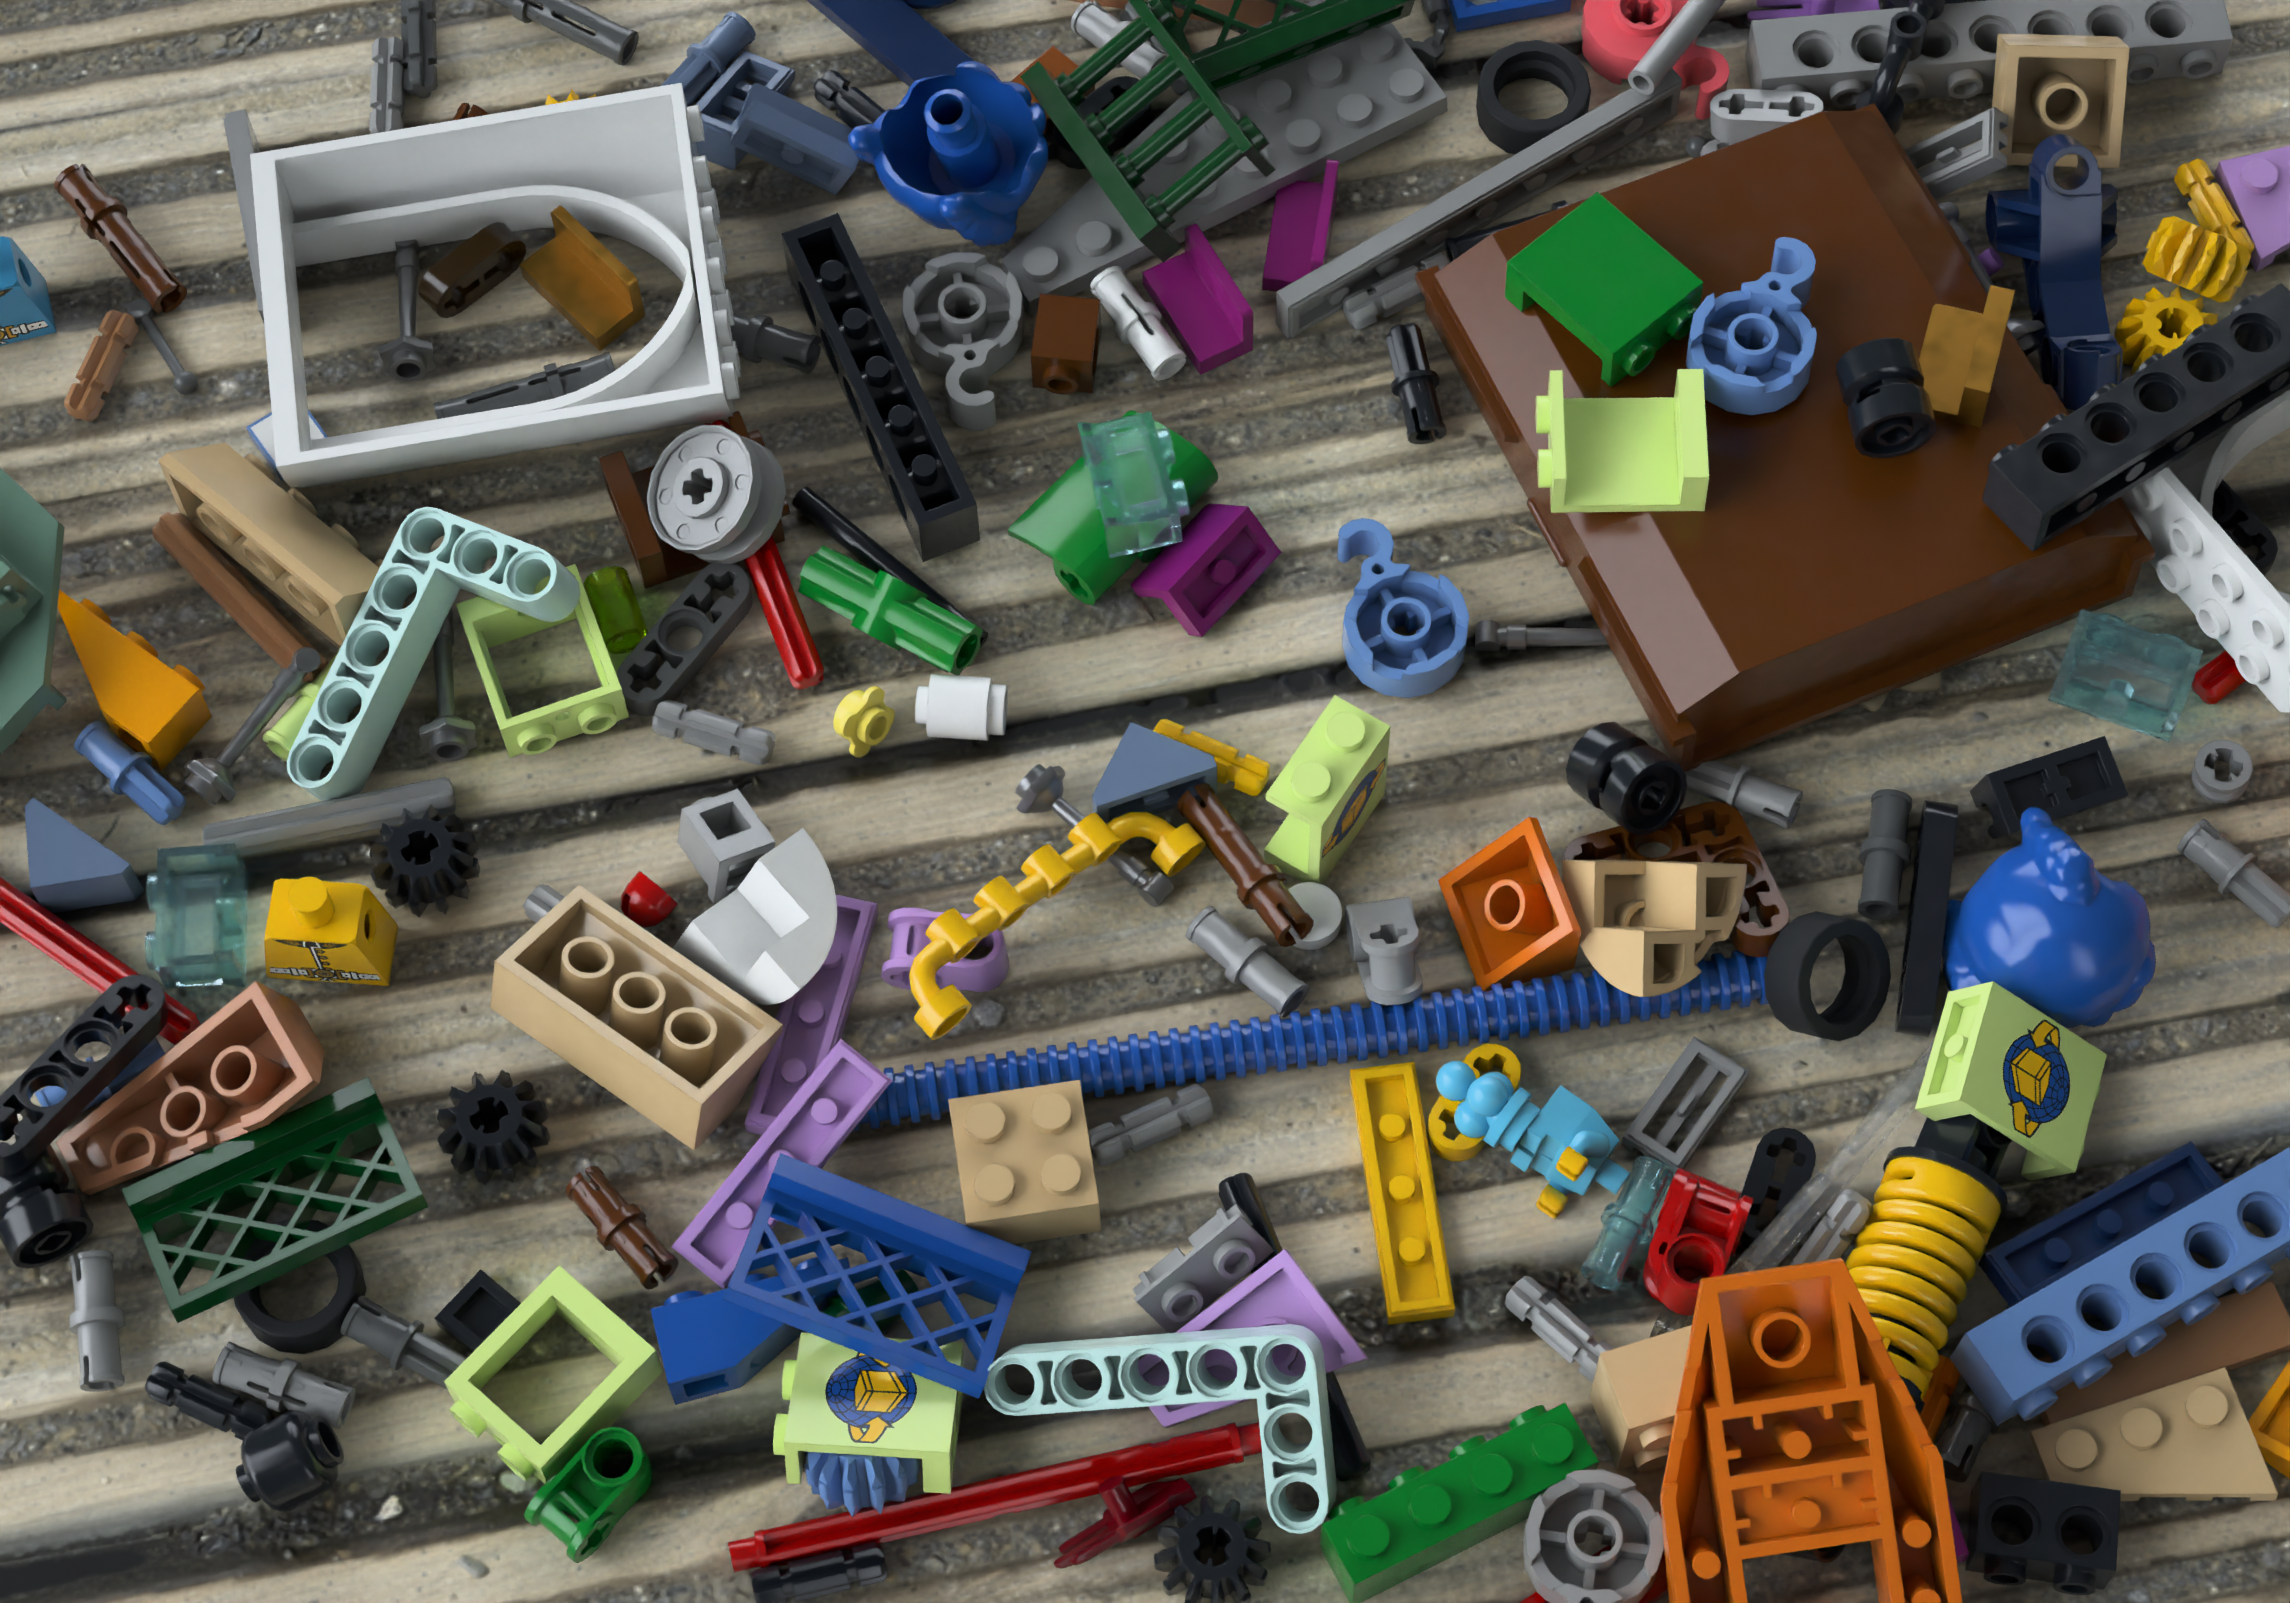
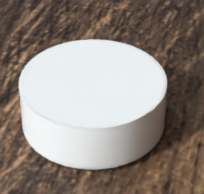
[1288,882,1342,950]

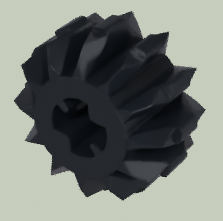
[369,804,480,918]
[437,1069,550,1185]
[1154,1495,1271,1603]

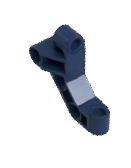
[1985,134,2123,411]

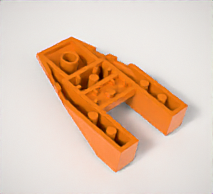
[1660,1258,1963,1603]

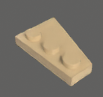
[2030,1367,2278,1501]

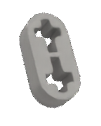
[1710,89,1824,144]

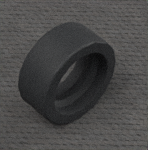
[1476,40,1591,154]
[1764,911,1891,1041]
[233,1219,366,1354]

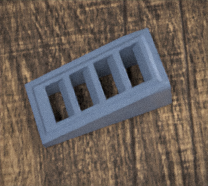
[695,50,795,170]

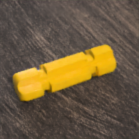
[2174,158,2254,254]
[1153,719,1270,796]

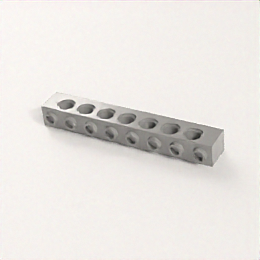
[1745,0,2233,109]

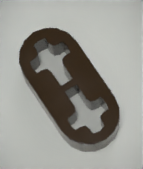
[418,222,526,318]

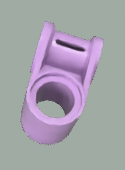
[881,907,1009,992]

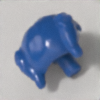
[848,61,1049,247]
[1942,807,2156,1029]

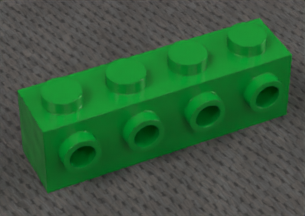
[1320,1403,1599,1603]

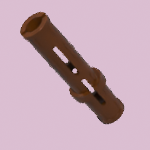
[54,164,187,313]
[1177,783,1314,947]

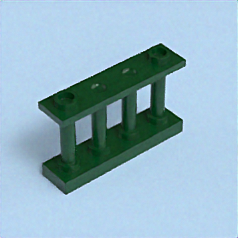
[1020,0,1276,263]

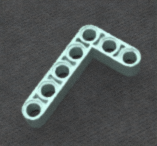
[287,507,580,801]
[984,1324,1337,1534]

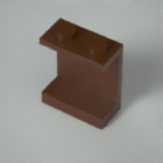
[599,411,790,589]

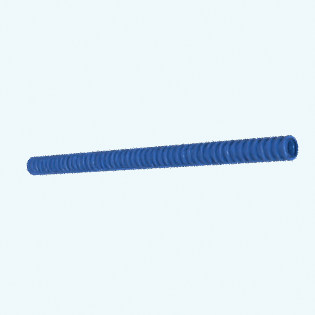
[852,950,1769,1132]

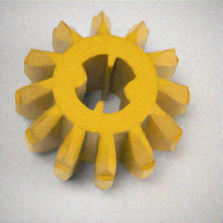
[2142,216,2251,303]
[2114,286,2218,375]

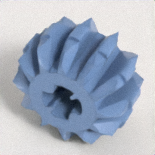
[804,1452,920,1517]

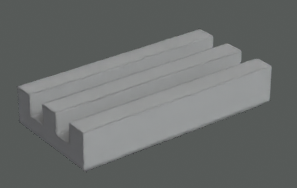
[1904,107,2008,200]
[1621,1036,1750,1178]

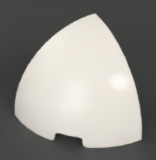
[673,828,837,1005]

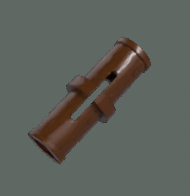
[565,1166,679,1290]

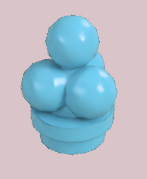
[1436,1061,1541,1152]

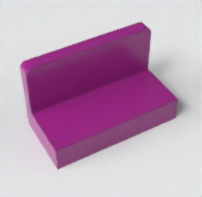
[1262,159,1339,292]
[1142,223,1254,375]
[1130,503,1282,637]

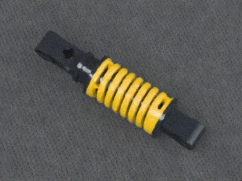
[1780,1114,2013,1563]

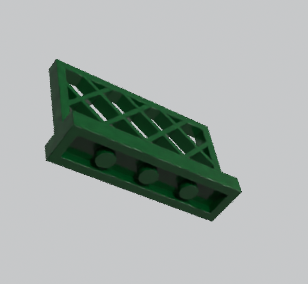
[1161,0,1415,101]
[121,1077,428,1323]

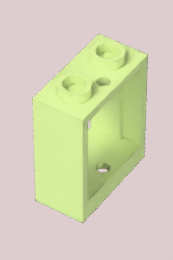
[456,564,629,758]
[444,1265,663,1484]

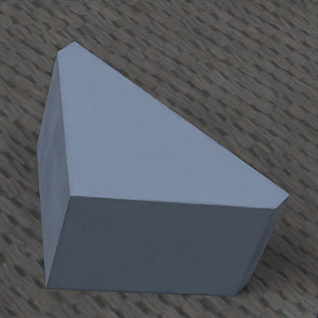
[1092,722,1217,824]
[25,797,144,913]

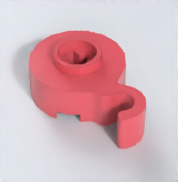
[1581,0,1730,120]

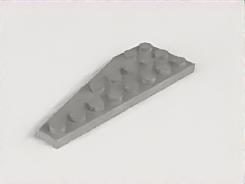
[1001,0,1448,316]

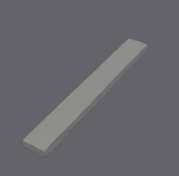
[1276,68,1682,339]

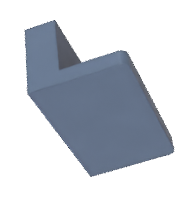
[729,83,859,195]

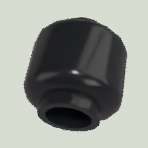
[236,1410,344,1512]

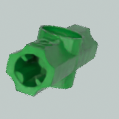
[798,545,983,676]

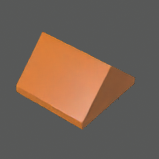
[1438,817,1581,992]

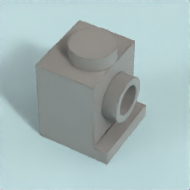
[677,789,776,904]

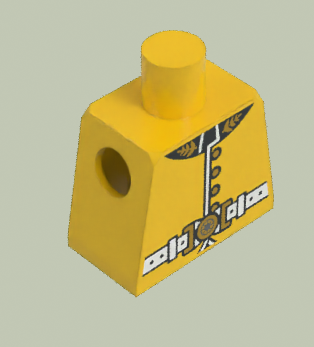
[264,876,399,986]

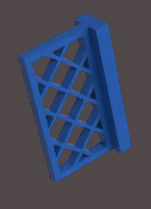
[723,1153,1031,1399]

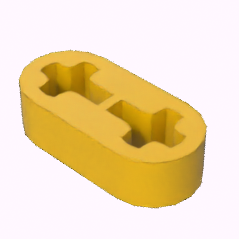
[1427,1044,1521,1162]

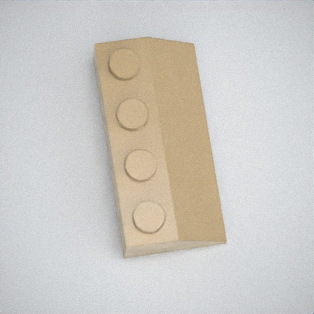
[158,443,407,649]
[490,885,783,1150]

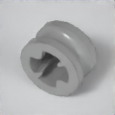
[2191,740,2253,803]

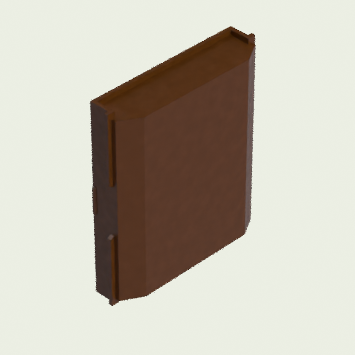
[1415,103,2156,772]

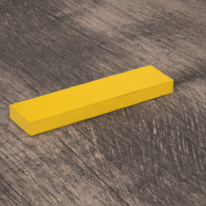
[1349,1062,1455,1325]

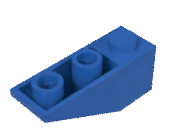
[650,1257,854,1405]

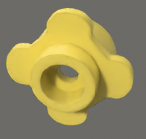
[833,686,895,758]

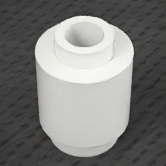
[915,674,1008,741]

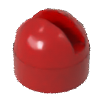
[620,871,678,928]

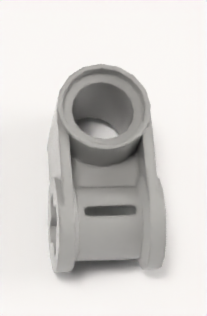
[1345,896,1423,1005]

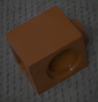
[1031,293,1102,395]

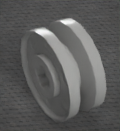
[647,425,786,564]

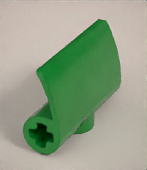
[1008,410,1219,605]

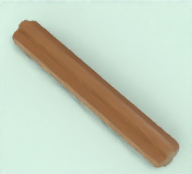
[152,512,328,683]

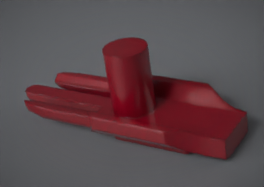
[1054,1476,1197,1569]

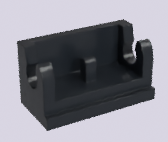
[1970,736,2128,839]

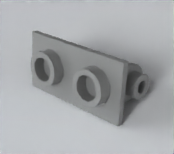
[1133,1204,1274,1333]

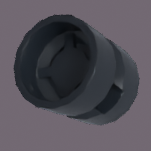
[1836,338,1936,458]
[1566,722,1687,836]
[0,1145,94,1269]

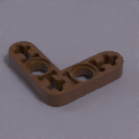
[1563,801,1790,957]

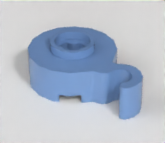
[1686,237,1817,415]
[1337,518,1469,698]

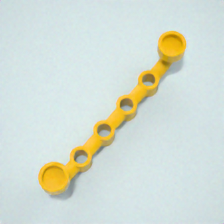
[909,812,1206,1040]

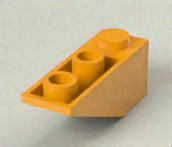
[57,590,212,771]

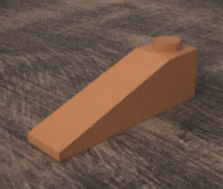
[56,981,325,1195]

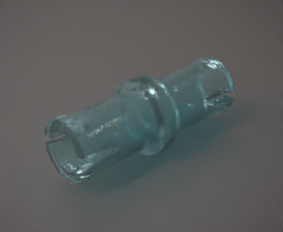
[1580,1156,1674,1290]

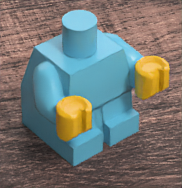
[1510,1085,1631,1219]

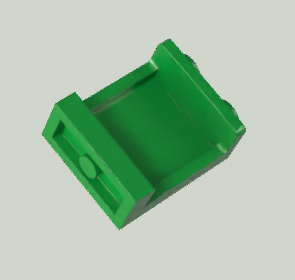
[1505,192,1703,387]

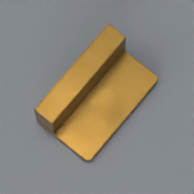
[519,205,645,351]
[1919,285,2015,428]

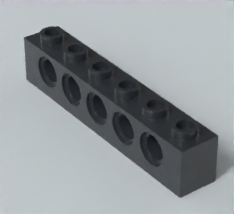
[782,213,980,562]
[1982,283,2290,552]

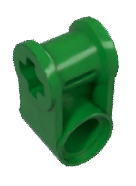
[524,1427,653,1563]

